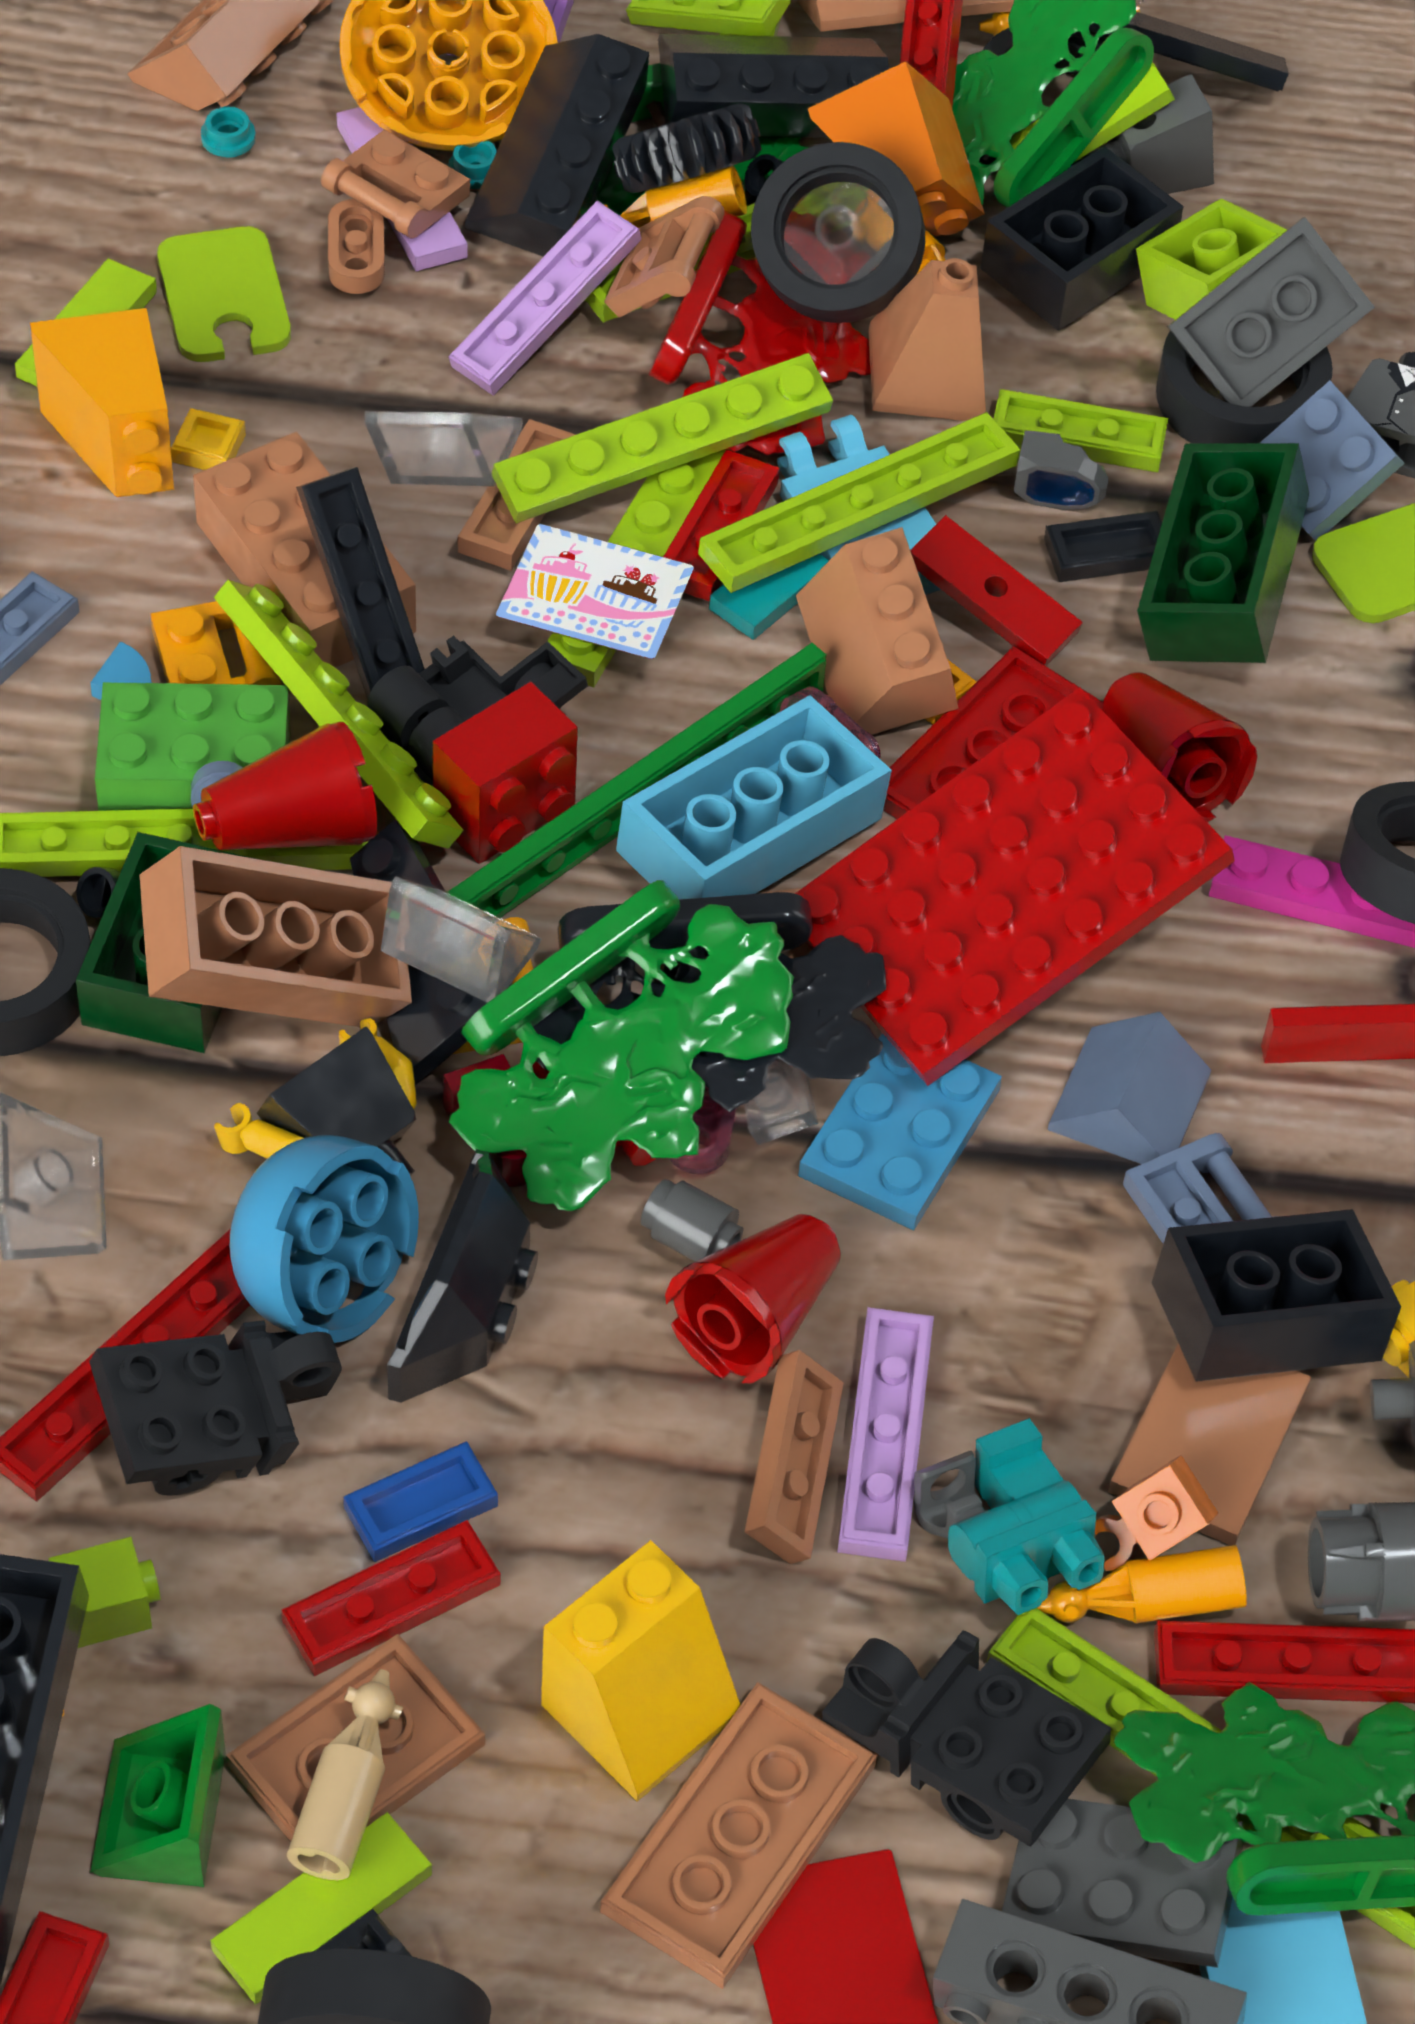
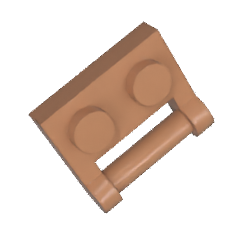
[321,129,471,239]
[604,196,725,317]

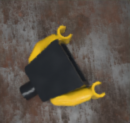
[214,1018,417,1176]

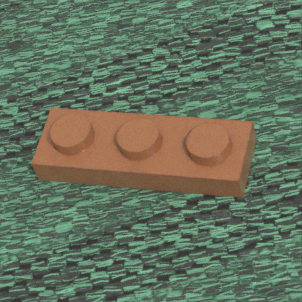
[458,419,576,571]
[745,1350,844,1564]

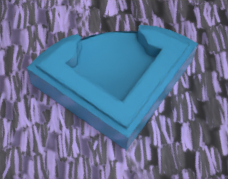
[90,641,152,700]

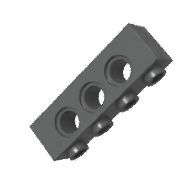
[933,1898,1247,2024]

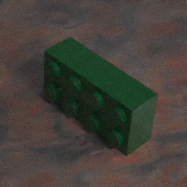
[1137,443,1309,663]

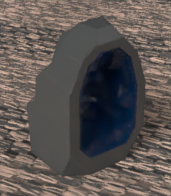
[1014,430,1109,510]

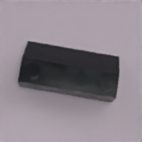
[465,34,650,257]
[658,34,889,138]

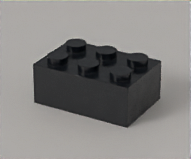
[980,146,1184,331]
[1152,1209,1401,1382]

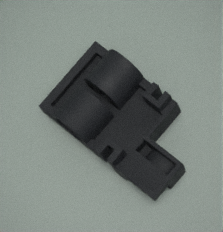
[367,635,588,786]
[89,1320,342,1496]
[822,1630,1111,1847]

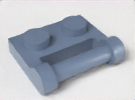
[1123,1133,1279,1243]

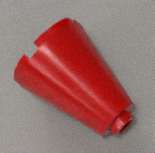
[1103,672,1258,822]
[193,721,377,850]
[665,1214,841,1384]

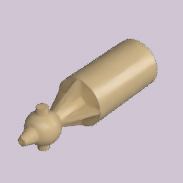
[287,1669,403,1880]

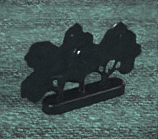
[533,892,886,1112]

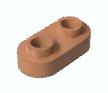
[328,199,385,294]

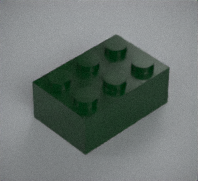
[76,832,256,1054]

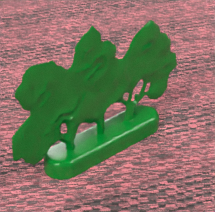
[952,0,1154,208]
[449,880,794,1211]
[1114,1682,1415,1916]

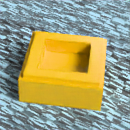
[171,408,246,470]

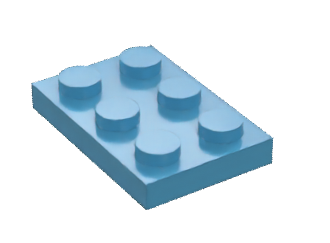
[798,1033,1002,1231]

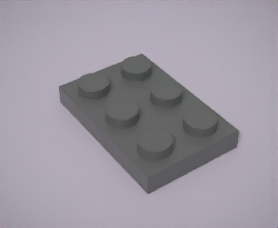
[1167,217,1375,407]
[1002,1799,1244,1968]

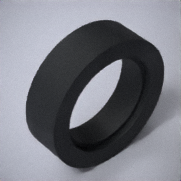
[751,142,925,323]
[1156,331,1333,443]
[1340,781,1415,924]
[0,868,91,1056]
[258,1949,491,2024]

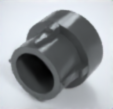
[1308,1502,1415,1622]

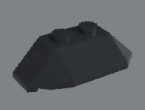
[387,1149,538,1403]

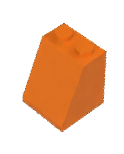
[808,61,985,237]

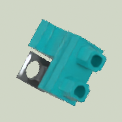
[914,1418,1105,1615]

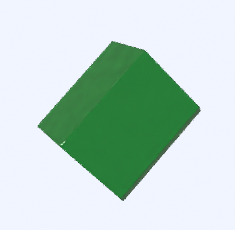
[90,1703,226,1887]

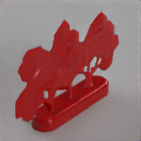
[648,208,878,455]

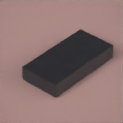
[1044,511,1162,582]

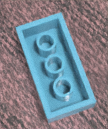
[616,695,892,900]

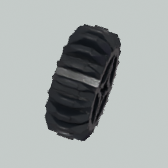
[612,103,762,193]

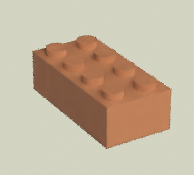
[193,431,416,668]
[139,846,412,1027]

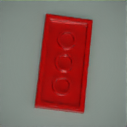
[883,646,1103,819]

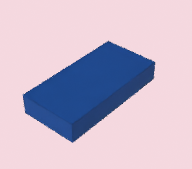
[343,1441,498,1563]

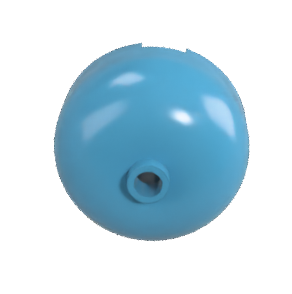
[230,1135,419,1343]

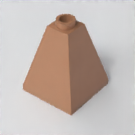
[868,258,986,421]

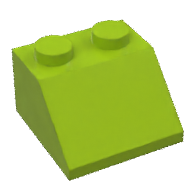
[1136,198,1287,320]

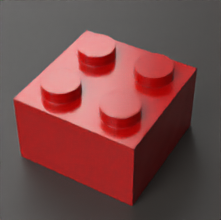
[433,682,578,864]

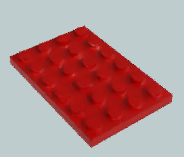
[795,687,1235,1086]

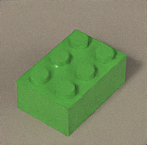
[95,682,291,811]

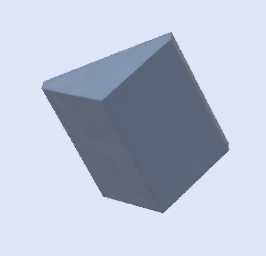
[1048,1012,1211,1164]

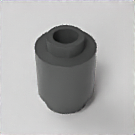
[640,1179,744,1261]

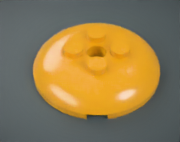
[340,0,557,151]

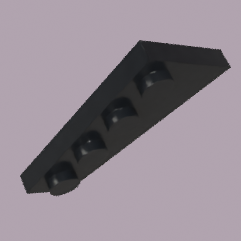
[350,819,502,1085]

